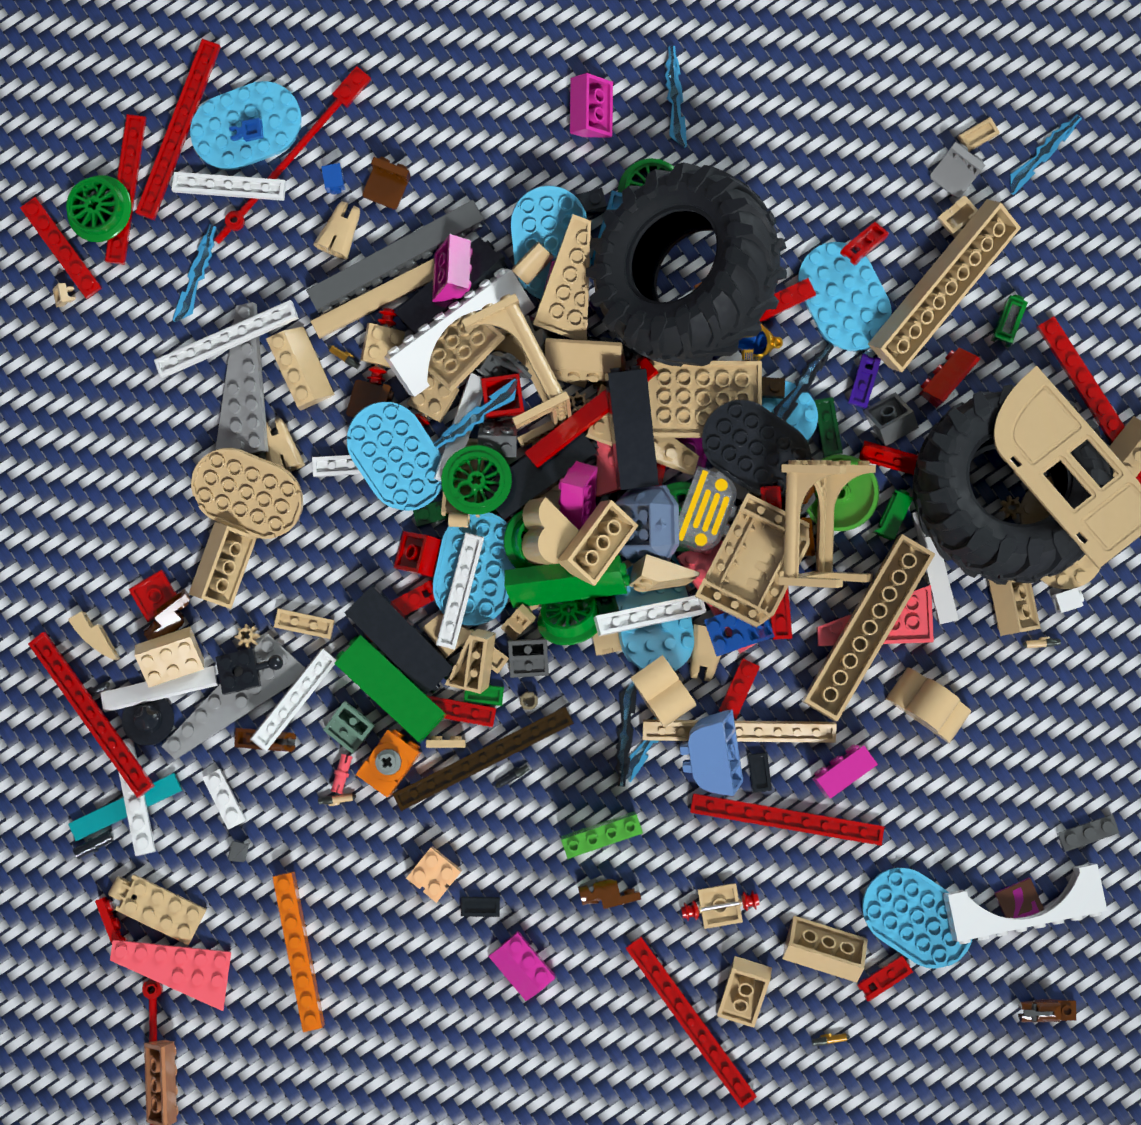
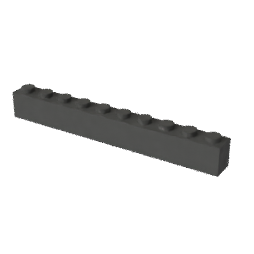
[306,200,485,314]

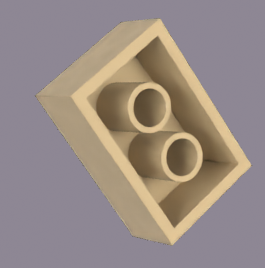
[134,627,204,688]

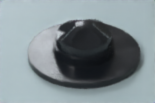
[122,698,174,746]

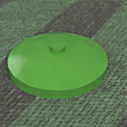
[806,454,879,531]

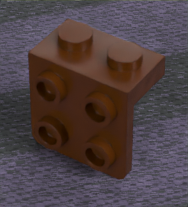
[362,157,411,210]
[346,380,394,418]

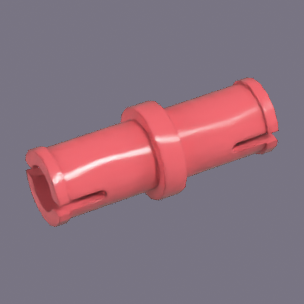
[330,754,353,794]

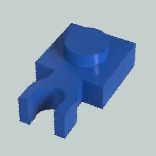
[229,118,264,142]

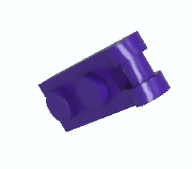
[847,353,881,409]

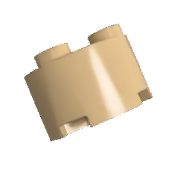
[937,195,978,238]

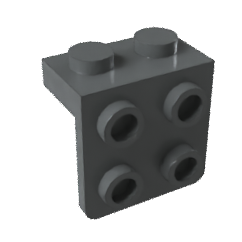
[475,350,532,379]
[478,419,518,457]

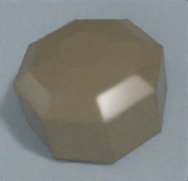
[520,692,538,710]

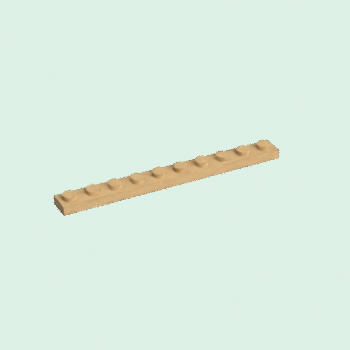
[642,720,837,743]

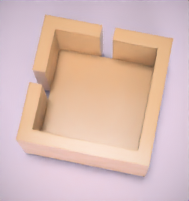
[406,846,462,903]

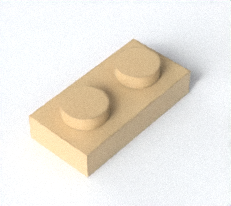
[426,736,466,748]

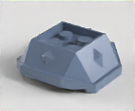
[615,486,679,564]

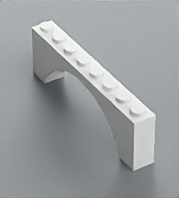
[384,268,535,397]
[943,863,1107,944]

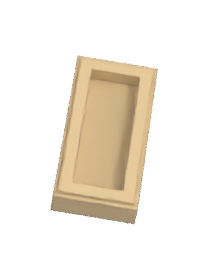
[957,117,1000,152]

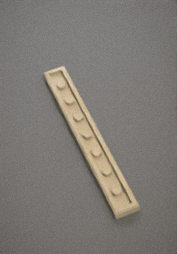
[311,258,434,339]

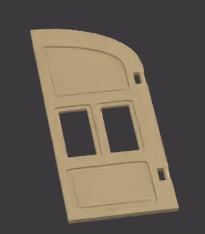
[993,366,1141,569]

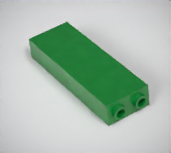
[504,555,630,608]
[334,635,447,743]

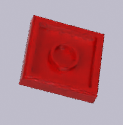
[128,570,176,622]

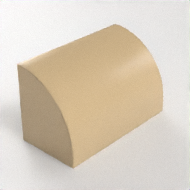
[512,241,554,285]

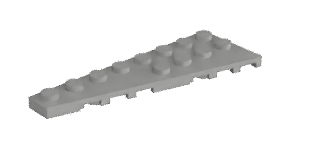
[215,302,269,454]
[161,633,306,760]

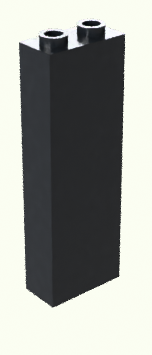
[395,237,508,335]
[605,365,659,490]
[483,430,599,522]
[344,584,454,695]

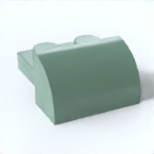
[323,701,376,754]

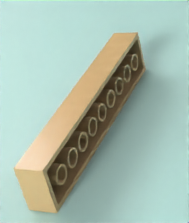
[868,199,1021,372]
[801,534,935,721]

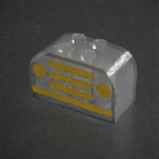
[679,466,737,553]

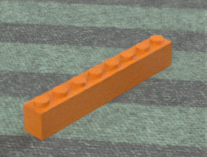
[272,871,325,1032]

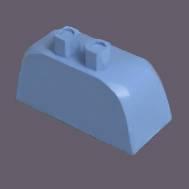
[680,710,743,796]

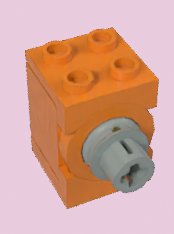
[356,729,422,798]

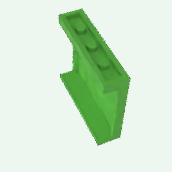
[561,811,643,859]

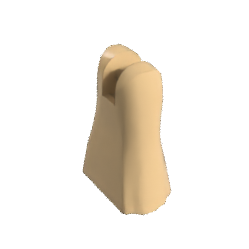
[313,201,360,260]
[266,418,305,472]
[690,624,728,682]

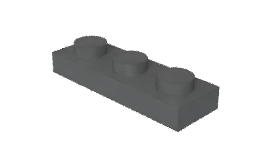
[1057,814,1119,852]

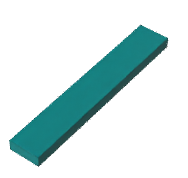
[68,773,183,841]

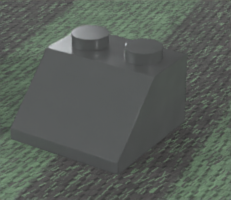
[863,392,919,446]

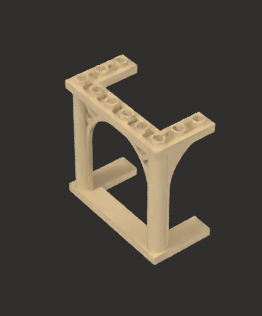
[462,294,572,448]
[779,460,876,588]

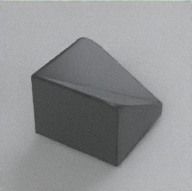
[228,840,250,862]

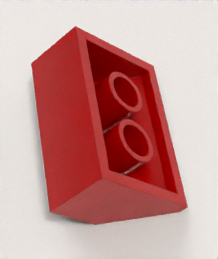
[919,348,980,408]

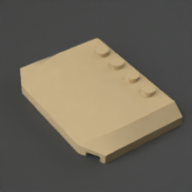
[695,493,810,628]

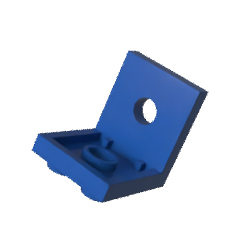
[704,612,775,656]

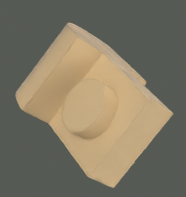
[501,604,536,640]

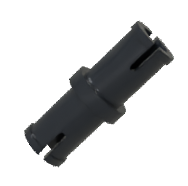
[73,831,114,860]

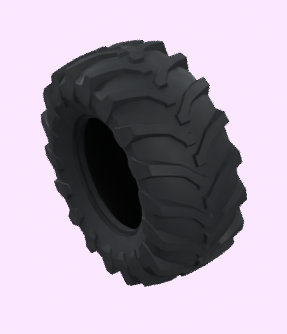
[586,163,787,367]
[913,384,1115,585]

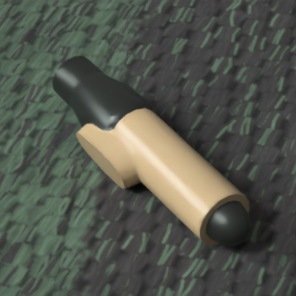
[1022,637,1061,648]
[318,793,356,806]

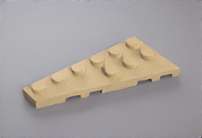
[532,214,591,341]
[585,384,699,475]

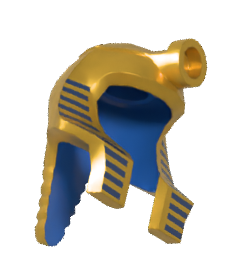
[738,323,783,361]

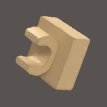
[53,283,76,307]

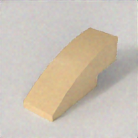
[68,611,120,660]

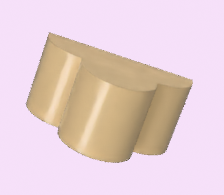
[522,497,579,566]
[631,655,696,728]
[886,668,971,744]

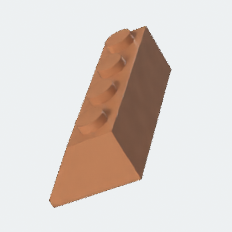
[144,1040,178,1125]

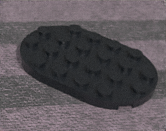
[702,399,812,497]

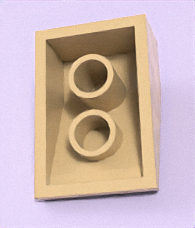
[630,554,700,592]
[717,956,772,1028]

